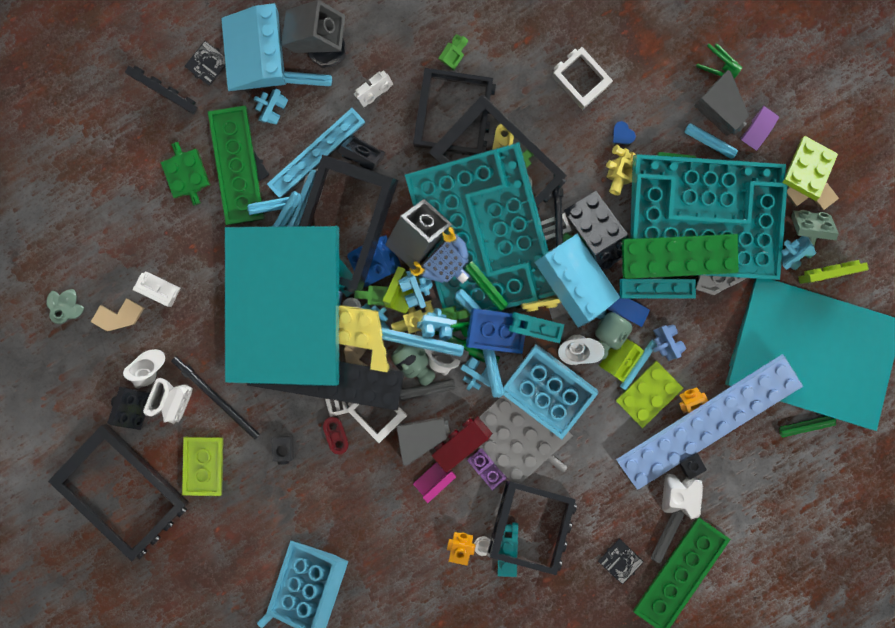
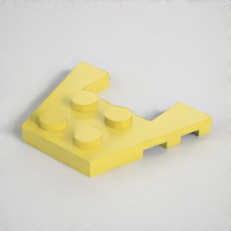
[339,305,389,372]

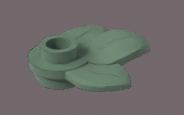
[46,289,84,324]

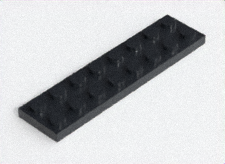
[247,362,404,411]

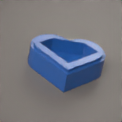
[613,121,636,145]

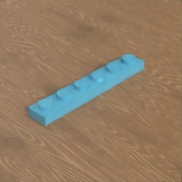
[267,108,365,198]

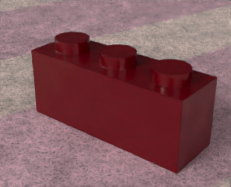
[431,416,493,473]

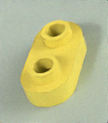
[492,124,514,150]

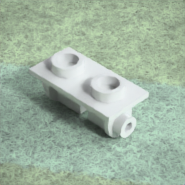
[354,70,393,107]

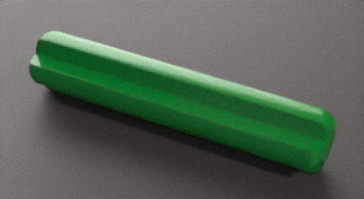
[465,262,508,311]
[779,416,836,437]

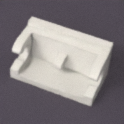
[133,271,181,307]

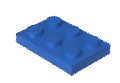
[466,308,525,354]

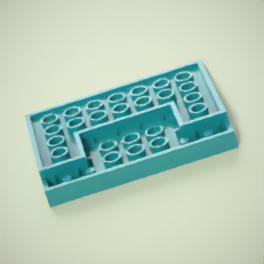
[405,143,556,317]
[630,154,787,280]
[225,226,339,385]
[725,278,895,431]

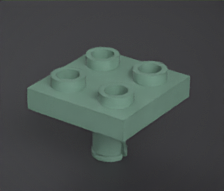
[791,210,839,247]

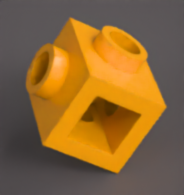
[679,387,708,414]
[447,532,476,565]

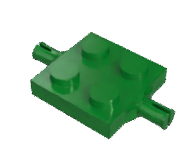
[161,142,210,206]

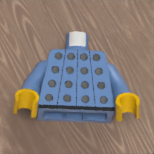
[409,227,470,284]

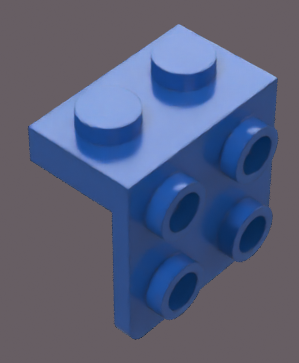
[347,235,402,287]

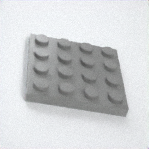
[479,395,573,484]

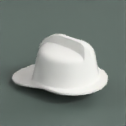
[424,335,460,376]
[558,335,604,365]
[123,349,165,389]

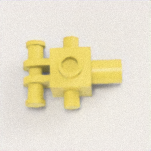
[606,145,636,195]
[391,300,433,334]

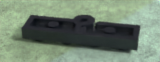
[125,66,198,115]

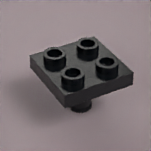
[107,386,150,430]

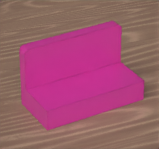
[413,462,456,503]

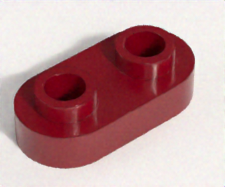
[323,417,349,455]

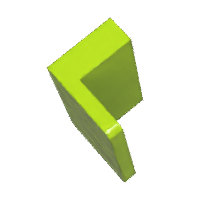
[383,267,420,314]
[599,339,644,382]

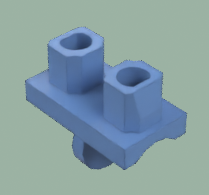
[652,325,686,361]

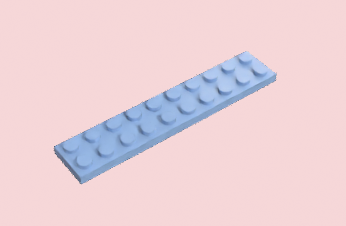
[617,354,803,490]

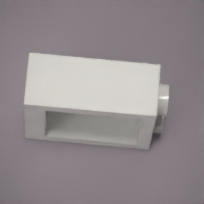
[552,47,613,110]
[347,403,407,443]

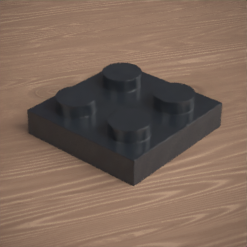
[338,135,385,170]

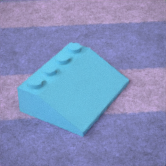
[221,3,286,91]
[535,233,620,327]
[503,344,598,439]
[266,541,348,628]

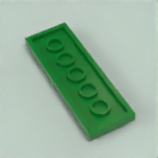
[208,105,265,225]
[622,234,739,279]
[633,518,731,628]

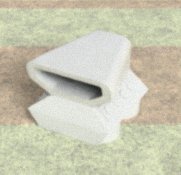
[144,378,193,424]
[662,474,703,519]

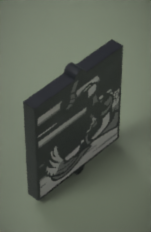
[184,41,226,86]
[598,538,644,585]

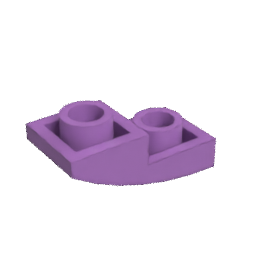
[741,105,779,151]
[467,449,507,491]

